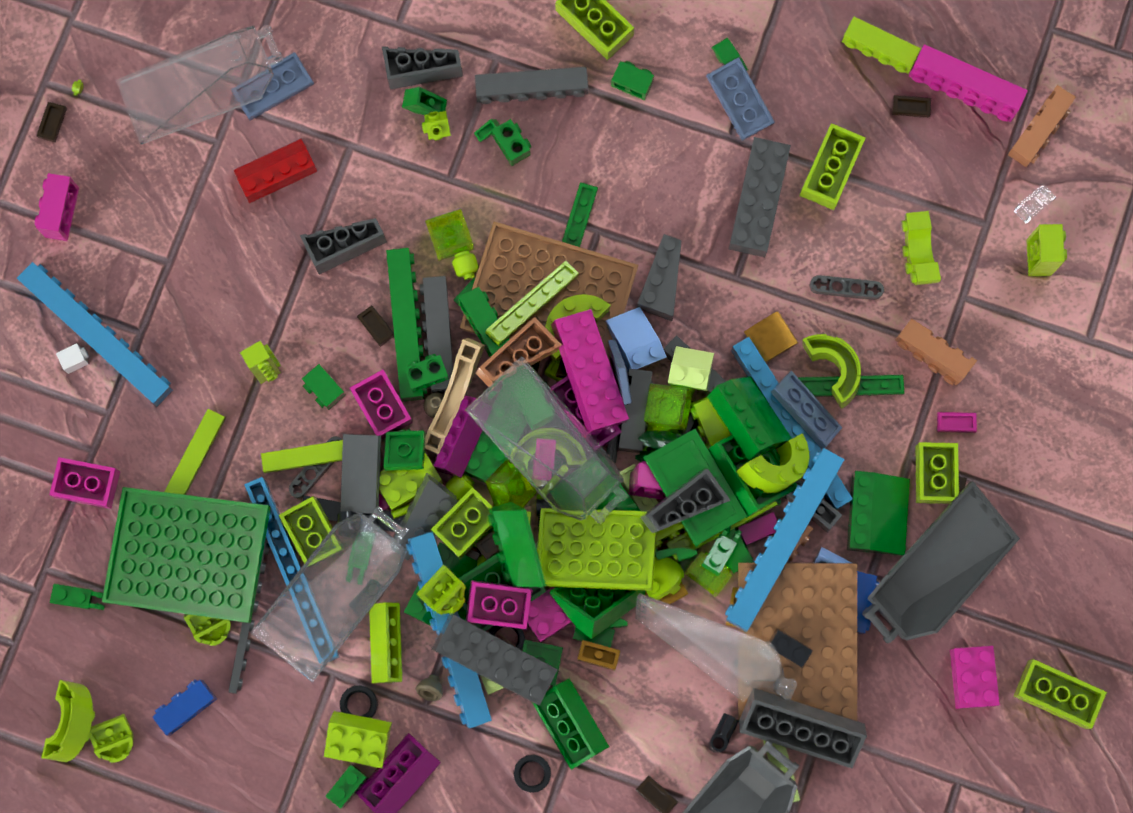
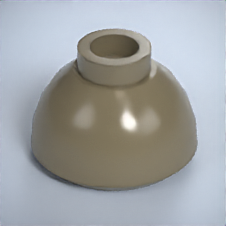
[423,392,444,418]
[416,675,443,701]

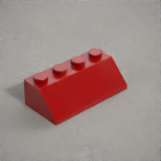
[234,139,317,204]

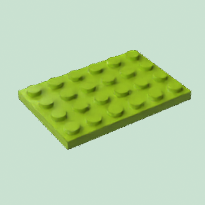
[537,508,657,591]

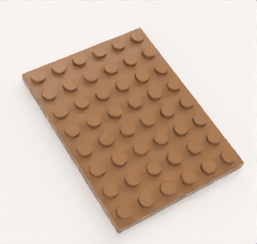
[460,221,638,361]
[738,563,857,721]

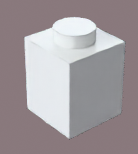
[56,343,89,374]

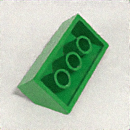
[532,678,609,770]

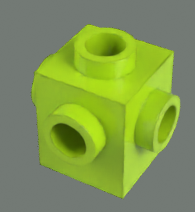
[422,111,451,140]

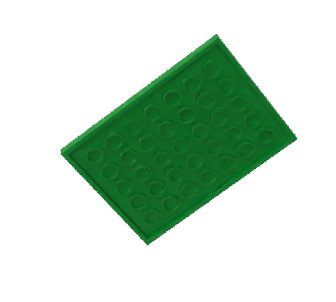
[102,487,271,623]

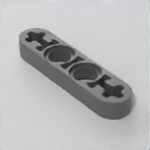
[809,275,884,300]
[289,436,342,499]

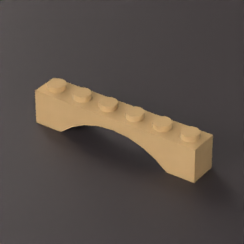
[425,338,485,454]

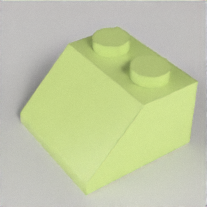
[668,346,714,391]

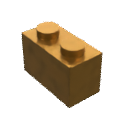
[577,640,621,671]

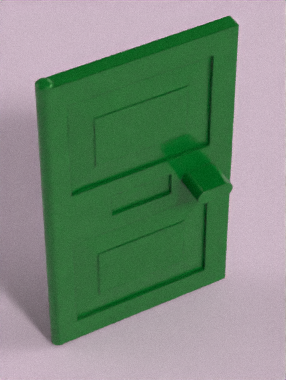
[643,429,747,547]

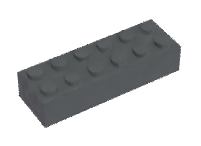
[729,137,791,258]
[431,614,558,705]
[739,688,867,768]

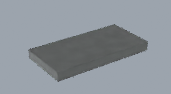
[340,434,381,514]

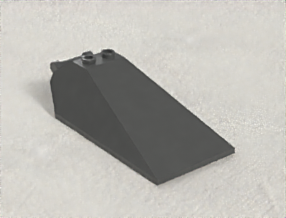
[862,481,1020,643]
[682,740,799,813]

